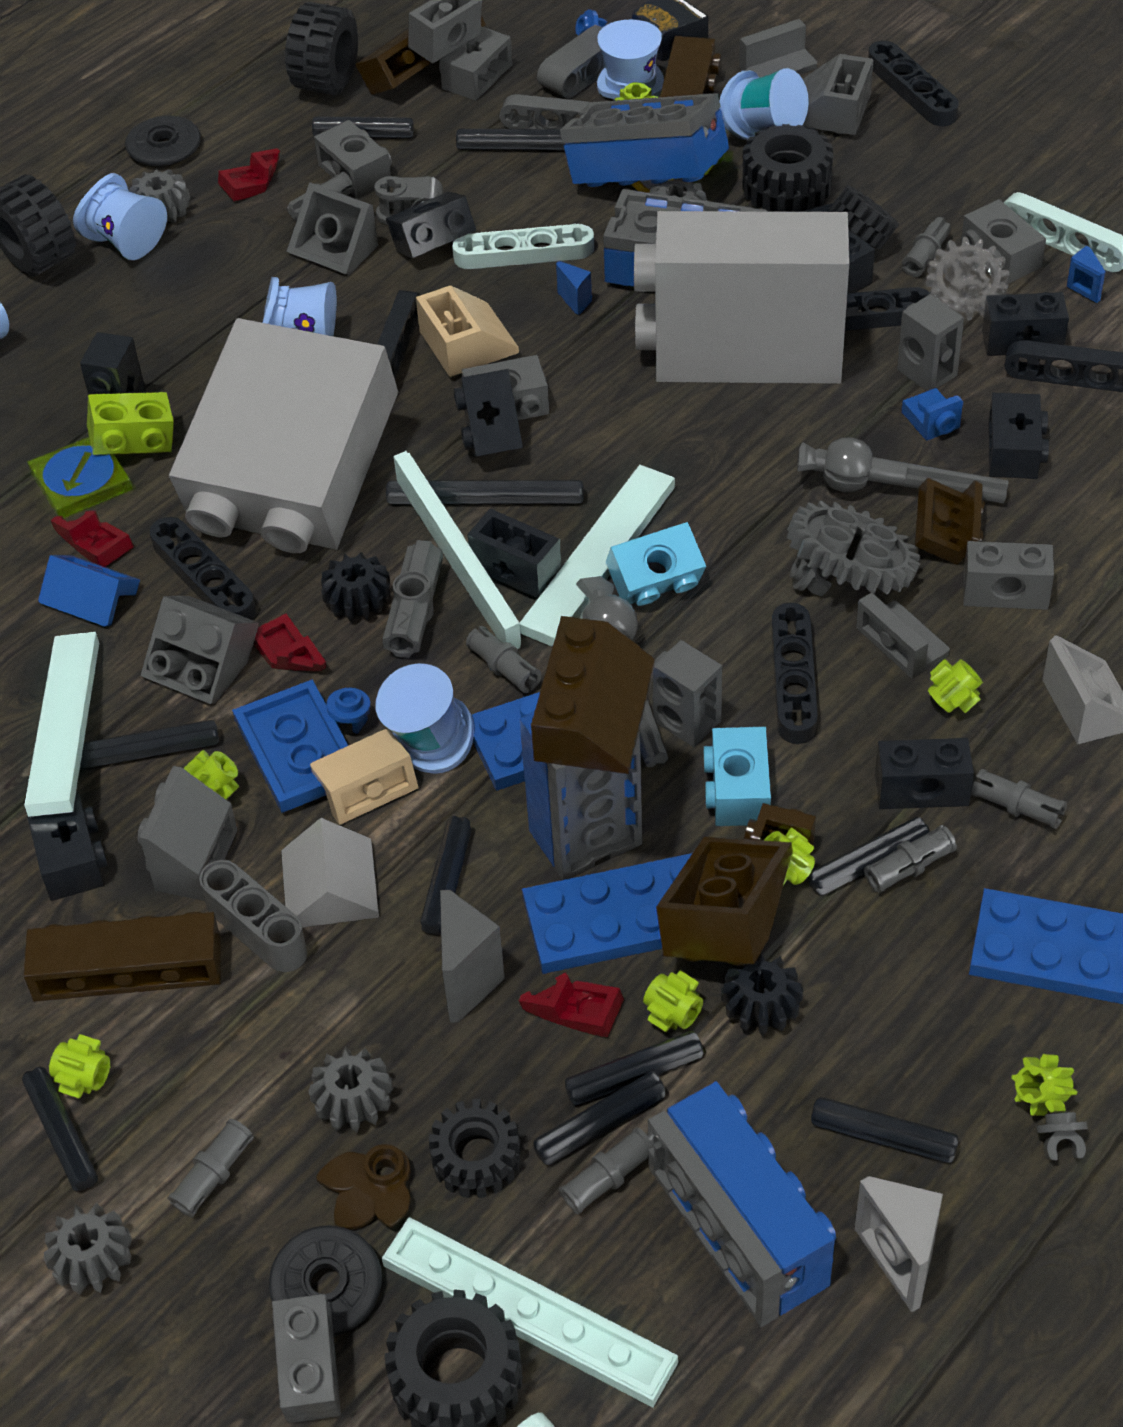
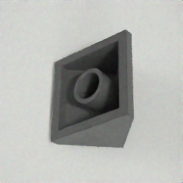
[287,182,378,275]
[440,890,505,1023]

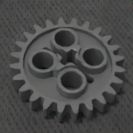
[786,501,920,594]

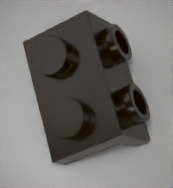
[915,477,985,565]

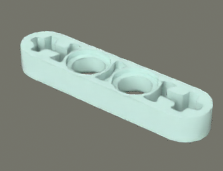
[1004,192,1123,272]
[452,224,594,269]

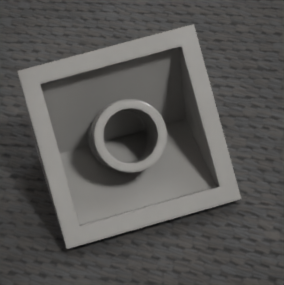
[1043,635,1123,744]
[281,818,379,927]
[855,1176,943,1312]

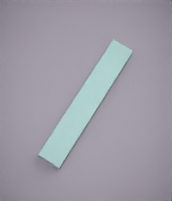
[393,451,521,649]
[519,465,675,647]
[24,632,99,817]
[382,1217,678,1408]

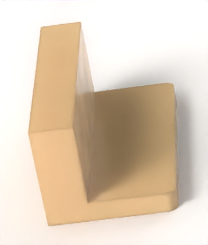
[310,729,418,825]

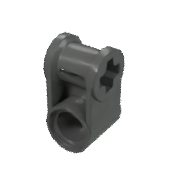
[374,176,443,225]

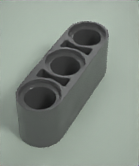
[537,25,605,99]
[199,860,308,972]

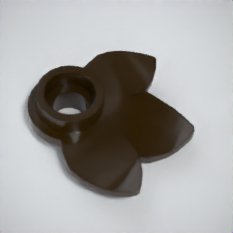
[316,1144,411,1230]

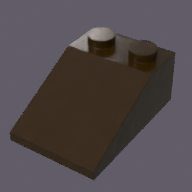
[656,837,793,965]

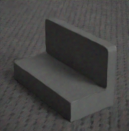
[739,19,817,77]
[856,593,950,679]

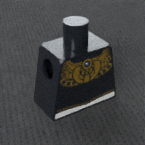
[632,0,709,61]

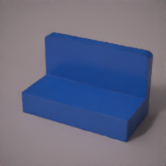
[39,555,140,626]

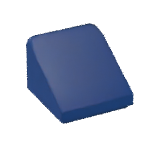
[1067,246,1105,303]
[556,261,592,315]

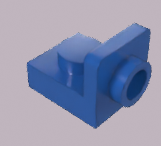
[902,388,963,441]

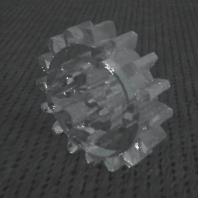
[925,237,1010,320]

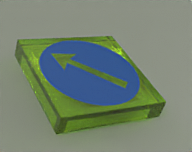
[27,437,132,518]

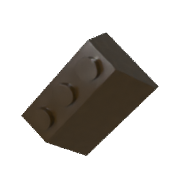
[531,616,655,774]

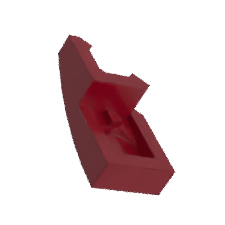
[218,148,280,201]
[50,510,134,567]
[253,613,326,671]
[518,973,624,1037]

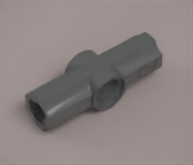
[383,540,443,658]

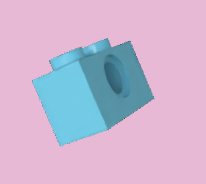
[606,522,706,606]
[704,727,771,826]

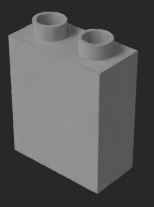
[634,211,849,384]
[169,318,398,553]

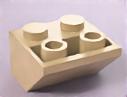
[416,285,519,377]

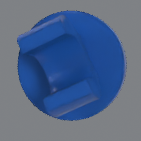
[575,9,607,36]
[327,688,370,734]

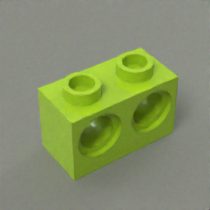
[87,392,174,455]

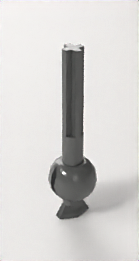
[796,437,1008,503]
[576,576,668,767]

